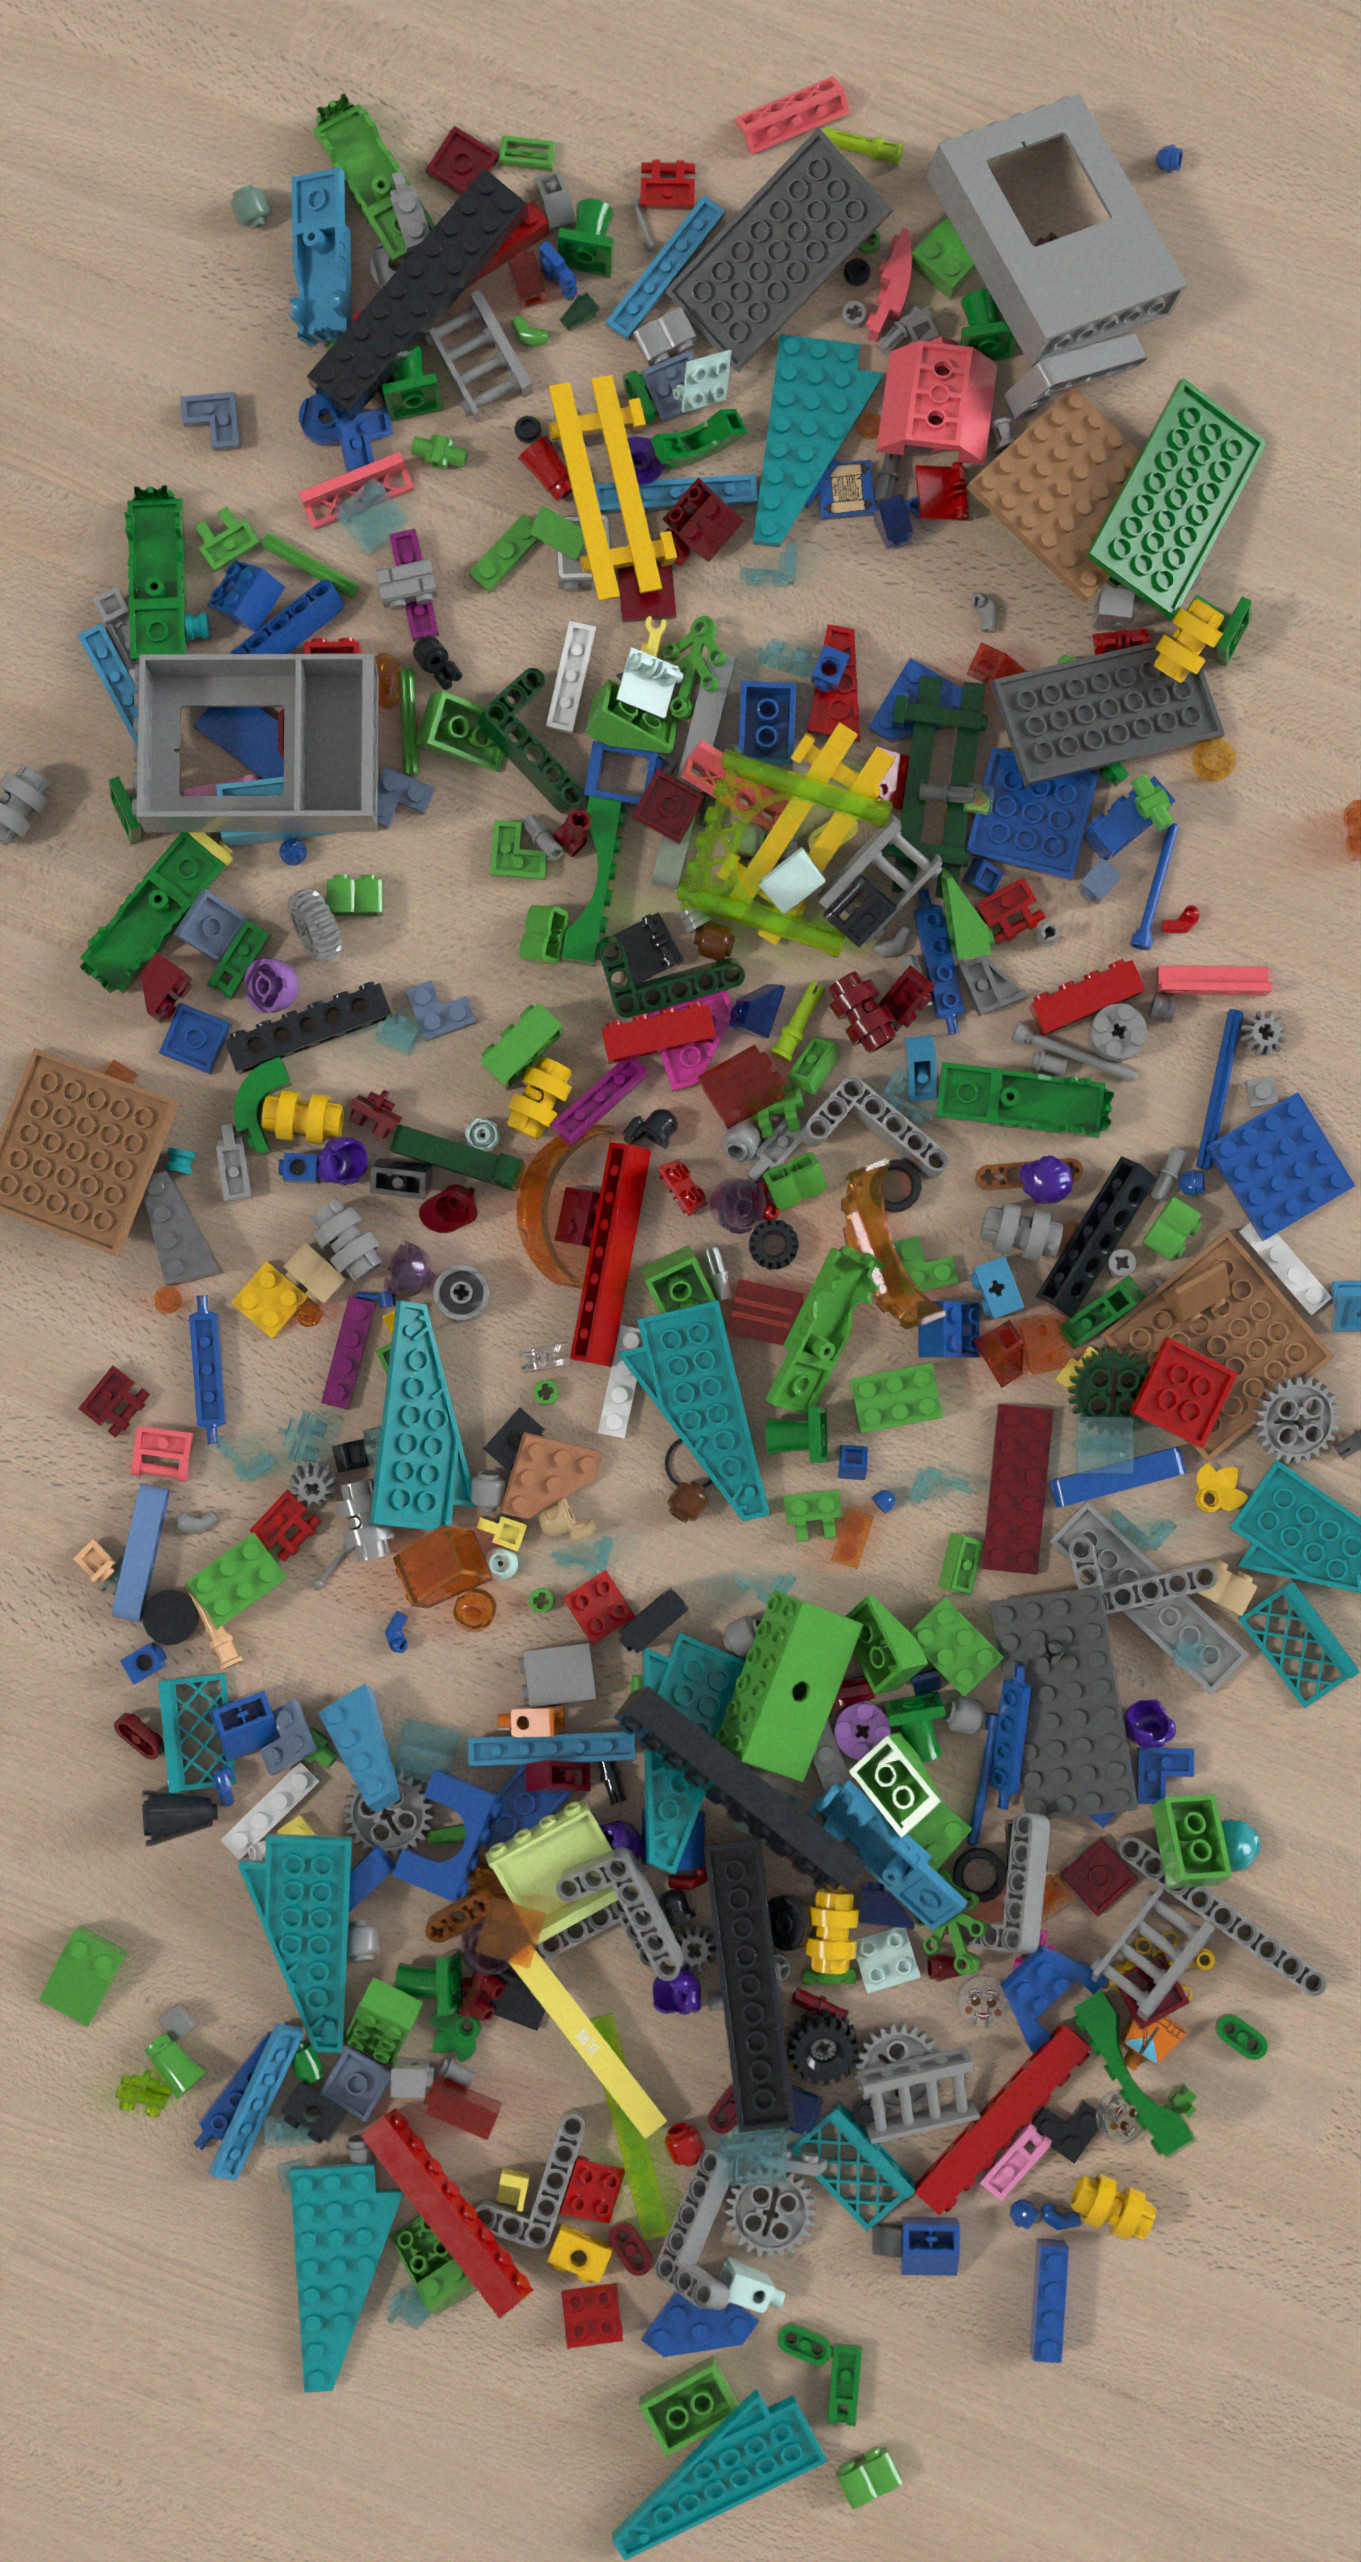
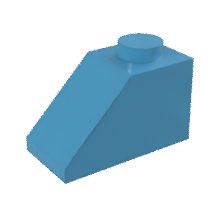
[905,1036,937,1101]

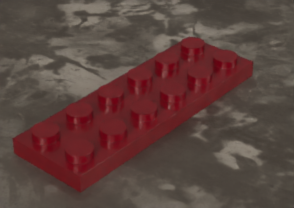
[981,1404,1054,1575]

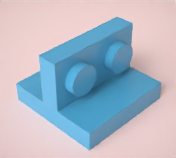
[1330,1281,1361,1332]

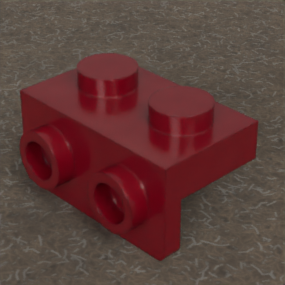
[878,965,935,1032]
[554,1187,600,1248]

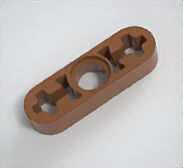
[425,1887,494,1943]

